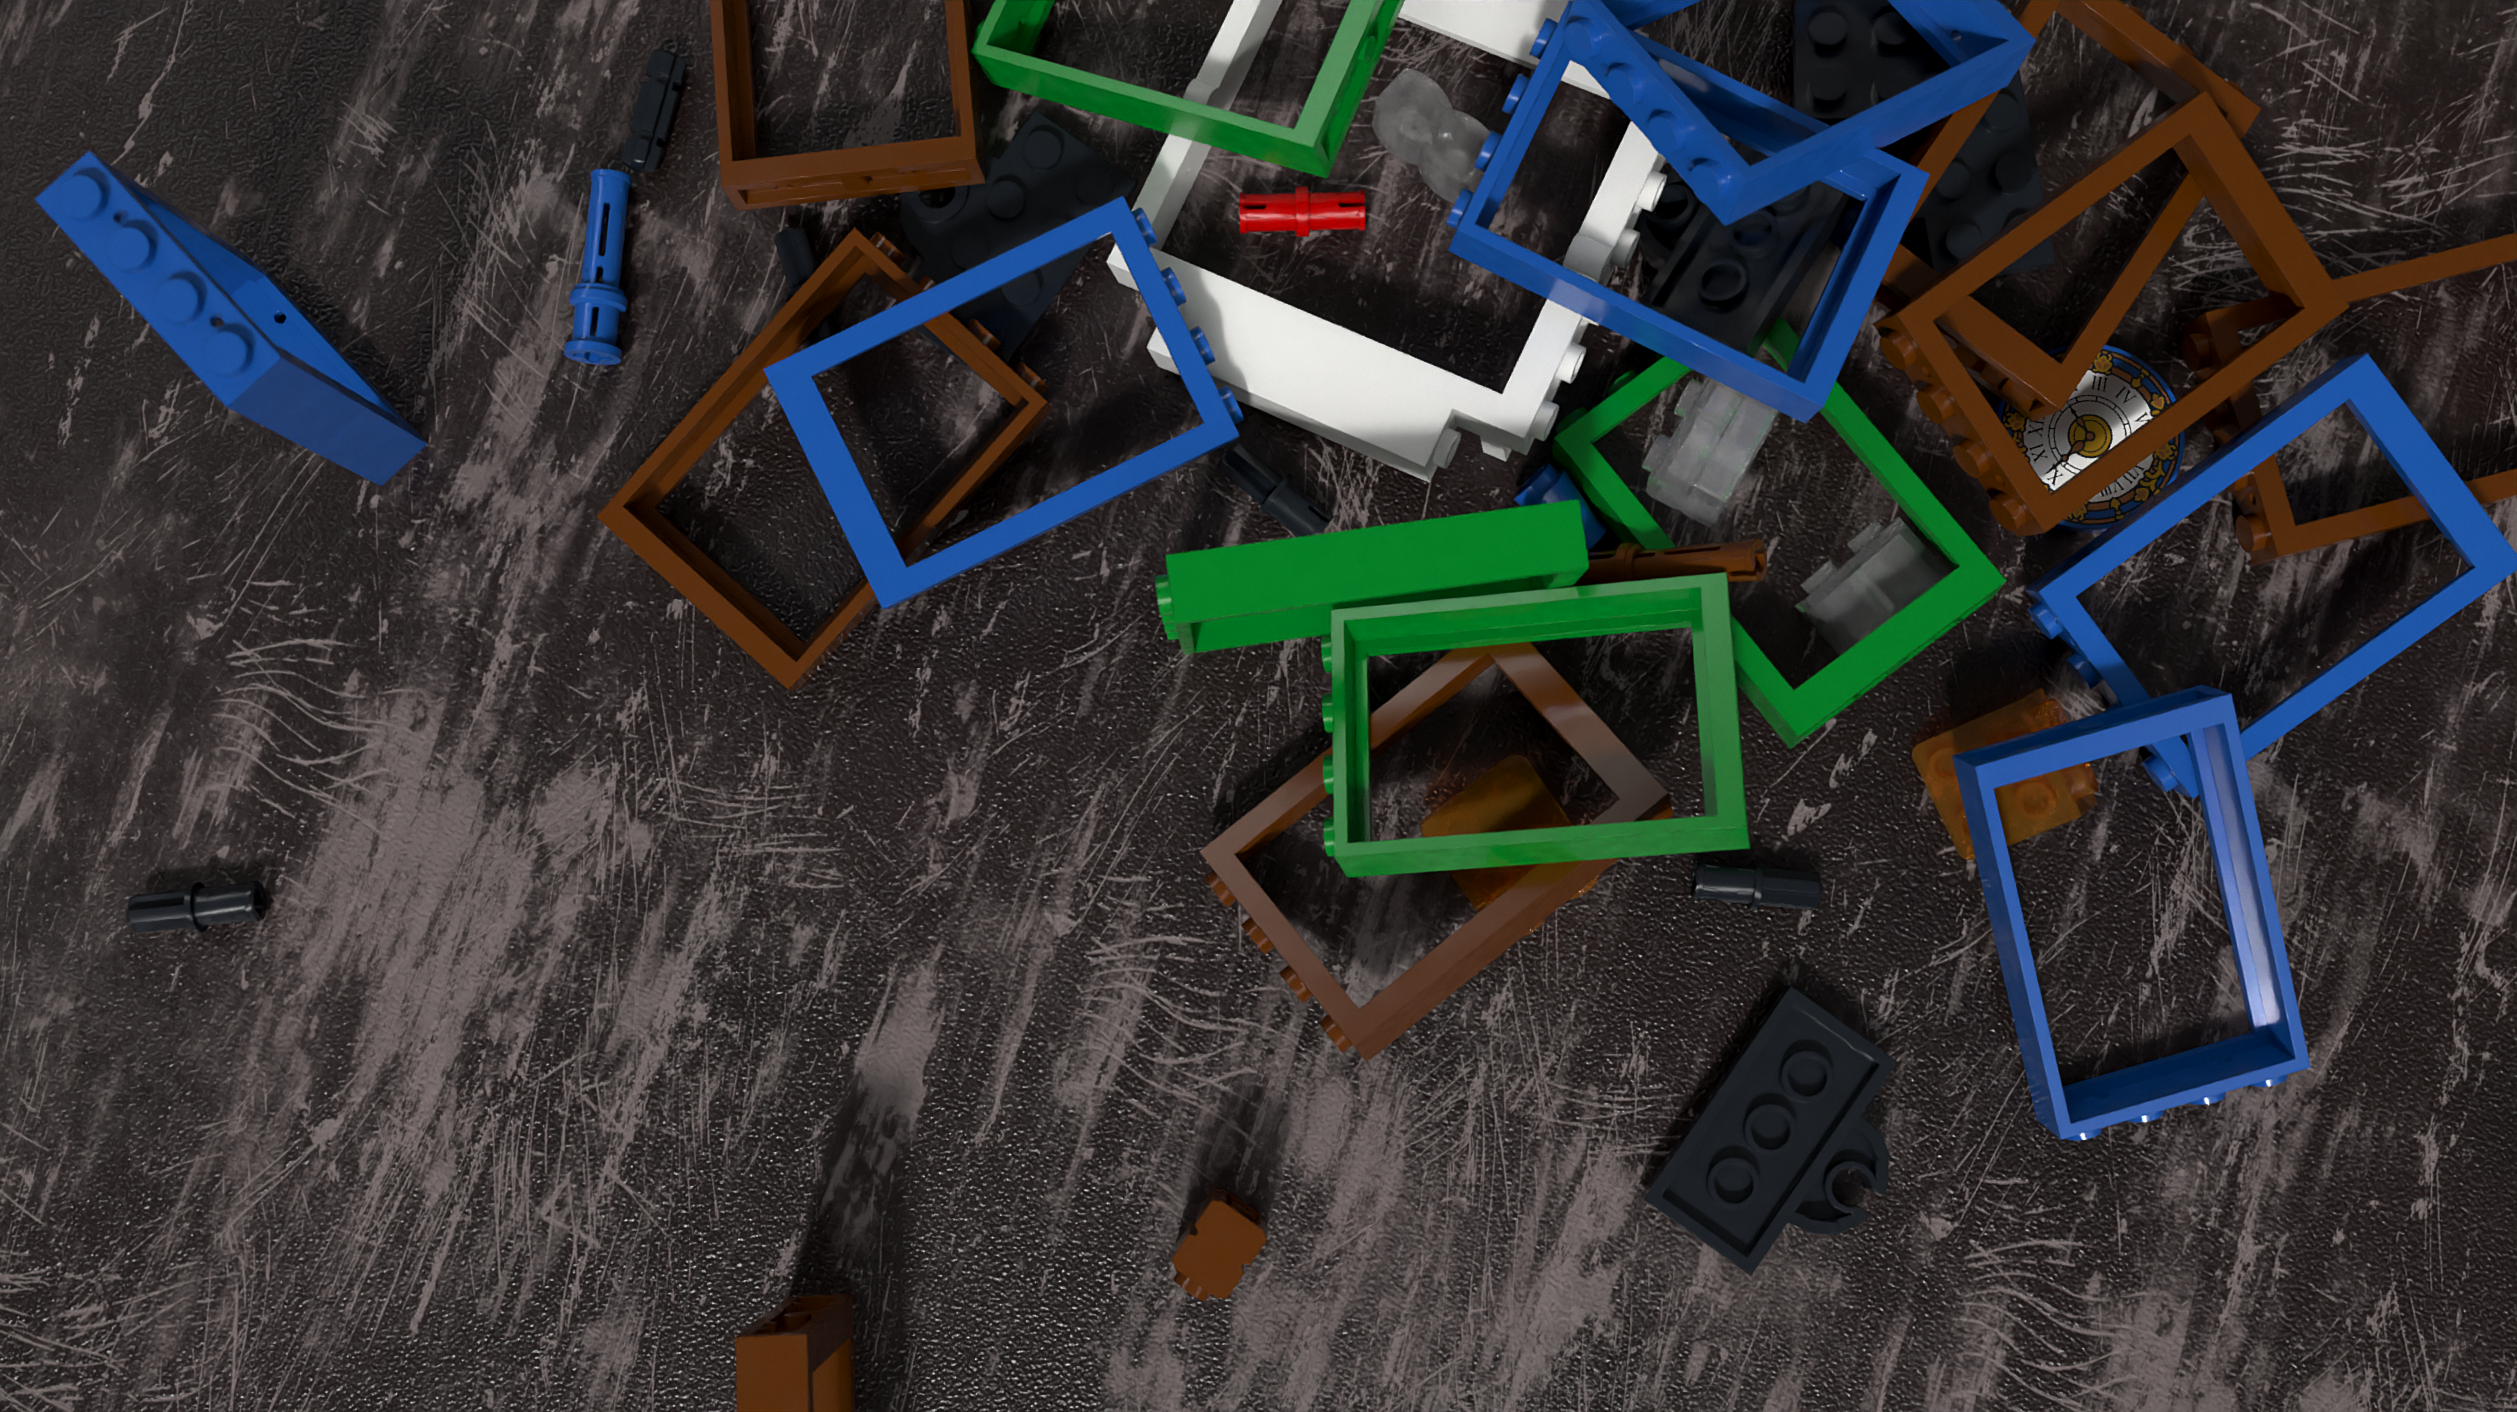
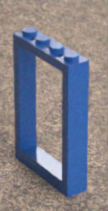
[1446,0,1930,424]
[1563,0,2036,226]
[35,150,427,486]
[763,196,1244,609]
[2024,353,2517,799]
[1952,685,2311,1141]

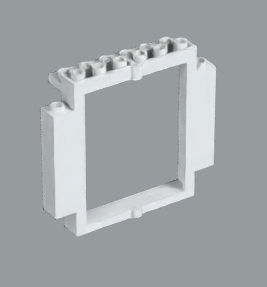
[1107,0,1667,483]

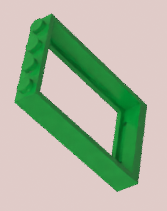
[971,0,1405,178]
[1552,316,2007,750]
[1155,499,1589,655]
[1321,572,1750,878]

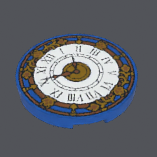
[1993,345,2185,533]

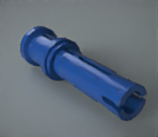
[563,169,631,365]

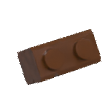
[1171,1187,1268,1302]

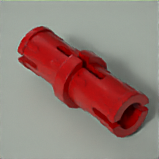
[1239,186,1365,237]

